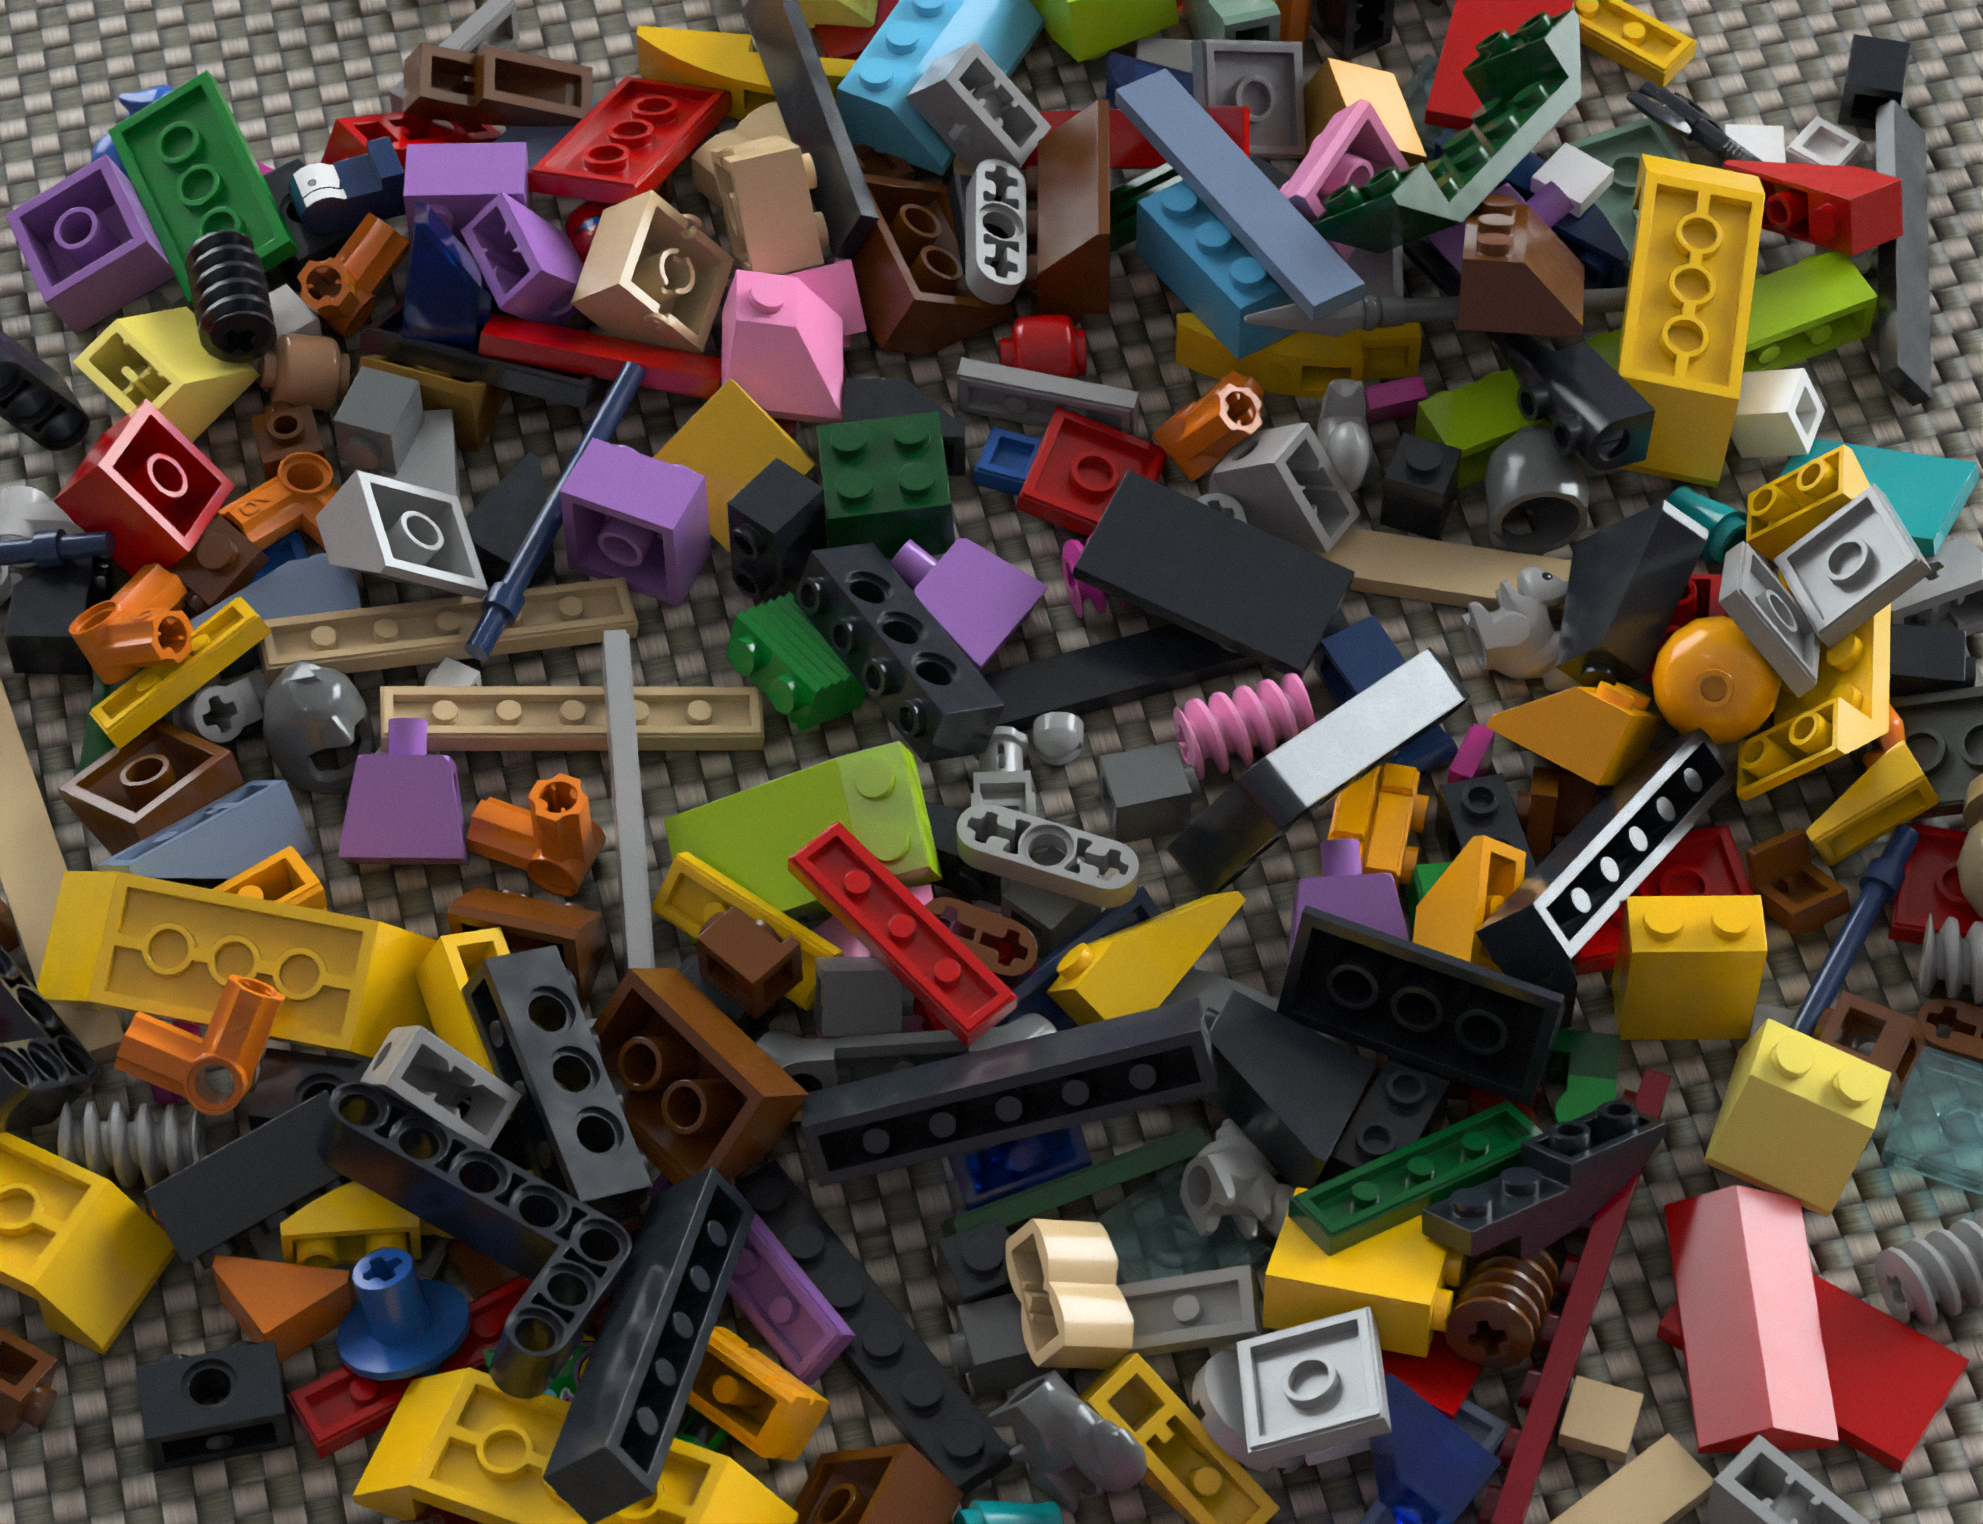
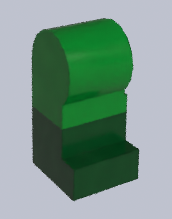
[1546,1028,1620,1125]

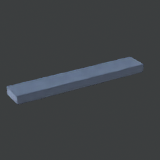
[1115,68,1365,321]

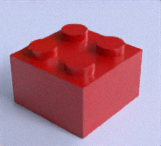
[53,399,235,577]

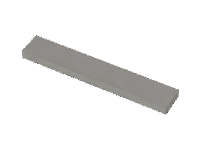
[602,629,655,975]

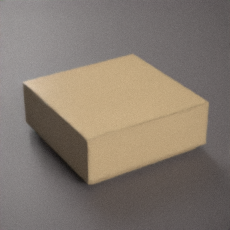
[1557,1375,1644,1465]

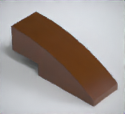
[403,42,593,127]

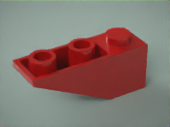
[1722,160,1903,256]

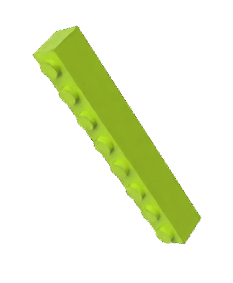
[1415,250,1878,489]

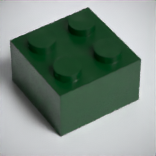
[816,411,955,560]

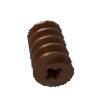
[1444,1247,1559,1368]

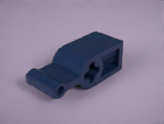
[1313,615,1458,778]

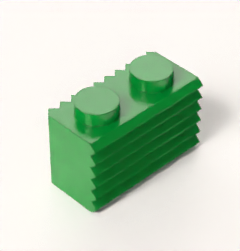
[726,591,866,731]

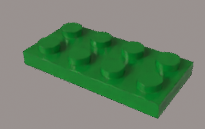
[107,70,300,308]

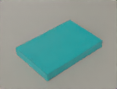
[1778,438,1979,557]

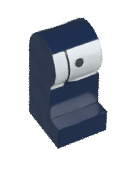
[288,136,406,234]

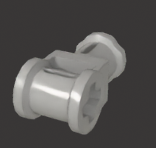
[168,666,272,743]
[970,726,1036,849]

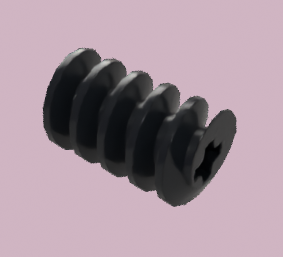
[185,230,278,363]

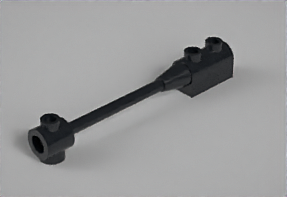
[1403,238,1655,471]

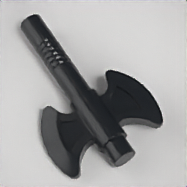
[1626,80,1764,162]

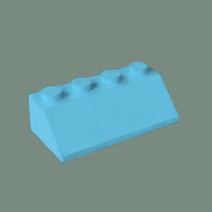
[837,0,1045,176]

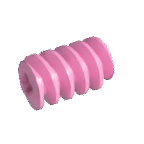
[1173,673,1315,781]

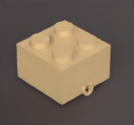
[710,134,829,275]
[571,189,734,354]

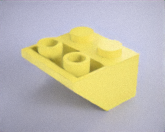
[73,306,260,443]

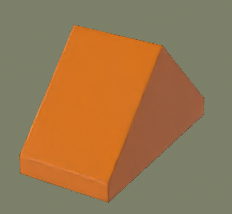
[212,1254,357,1363]

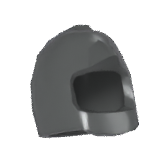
[1485,425,1589,555]
[263,660,377,795]

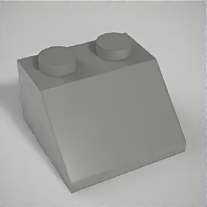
[315,470,488,599]

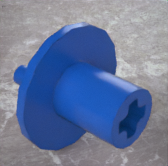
[335,1248,472,1381]

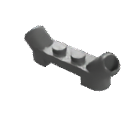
[756,1013,1058,1122]

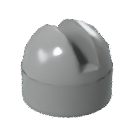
[1033,712,1084,766]

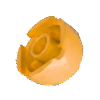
[1652,615,1781,745]

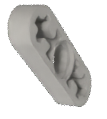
[965,159,1027,305]
[957,803,1139,908]

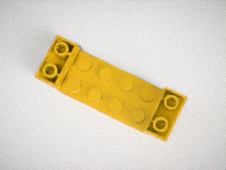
[1616,154,1765,488]
[1737,444,1891,801]
[37,871,437,1062]
[0,1132,177,1355]
[352,1367,799,1524]

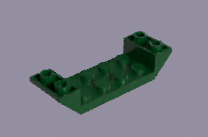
[1311,8,1581,254]

